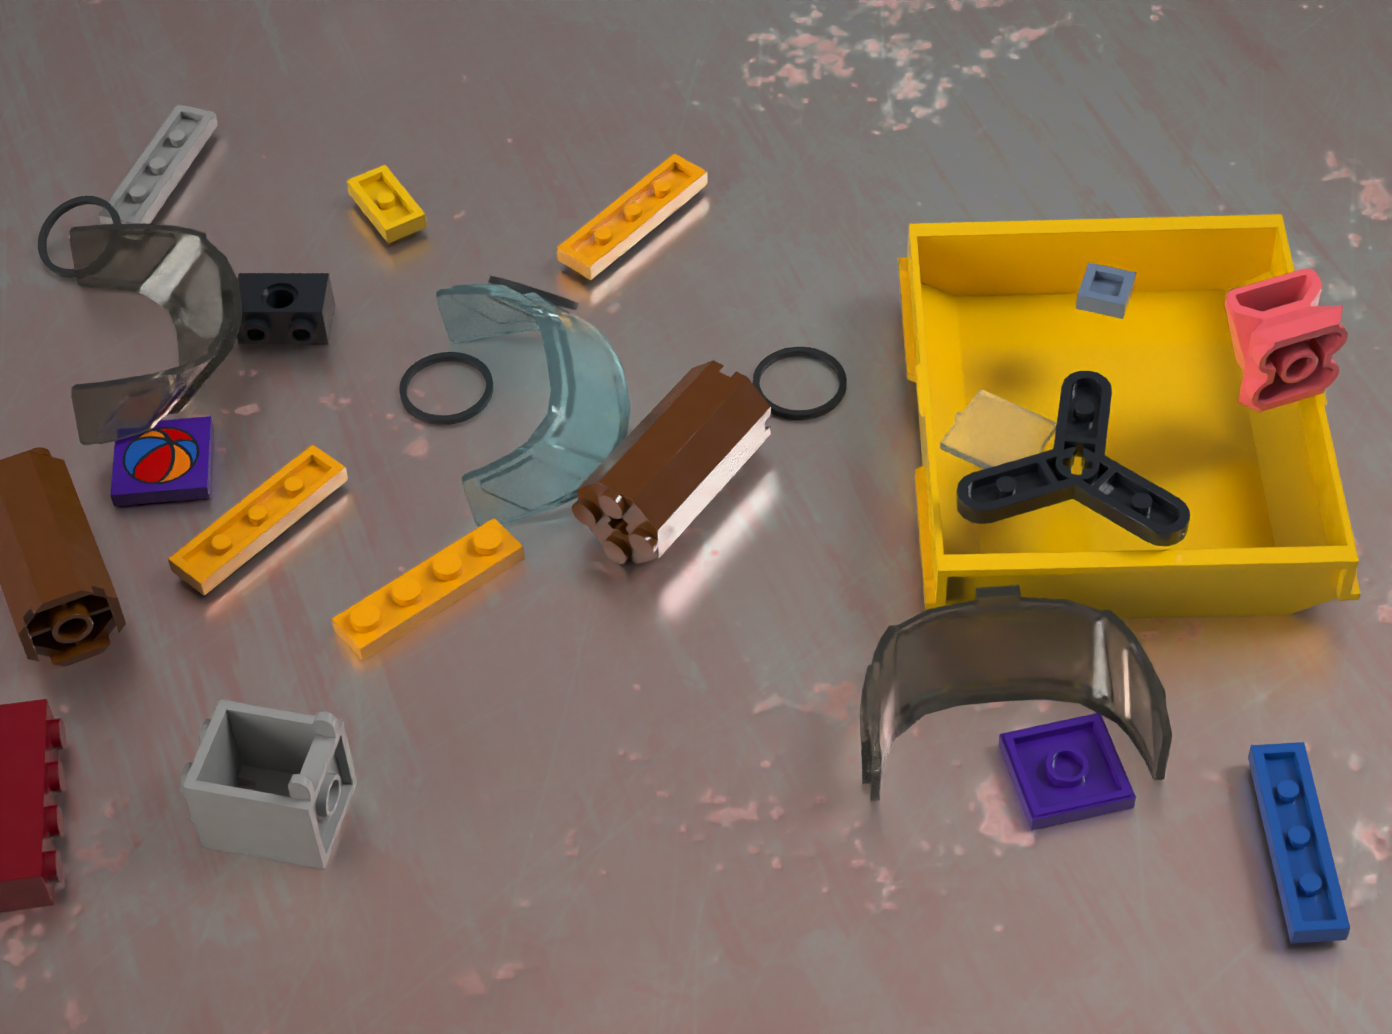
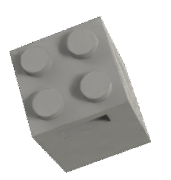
[180,699,357,870]

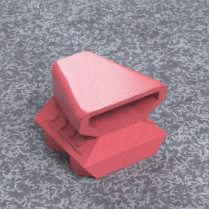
[1225,268,1348,412]

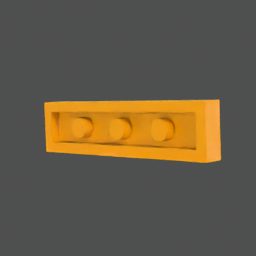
[557,153,708,280]
[168,444,348,596]
[332,518,525,662]

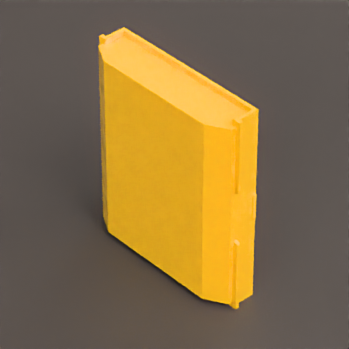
[898,214,1361,621]

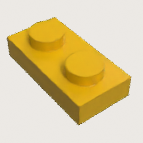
[346,165,427,243]

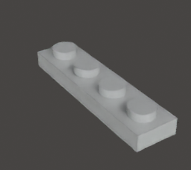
[98,104,218,237]

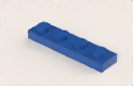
[1248,742,1350,943]

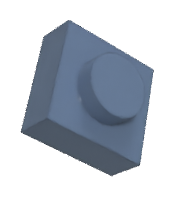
[1076,263,1136,319]

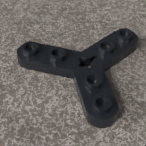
[956,371,1190,546]

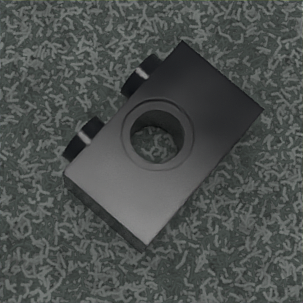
[231,273,335,345]

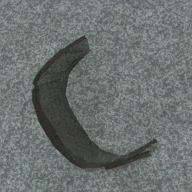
[69,223,242,445]
[860,585,1172,801]

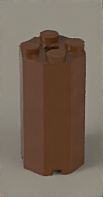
[572,360,771,564]
[0,447,126,667]

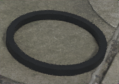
[38,196,122,278]
[488,276,579,310]
[753,347,847,420]
[399,352,493,425]

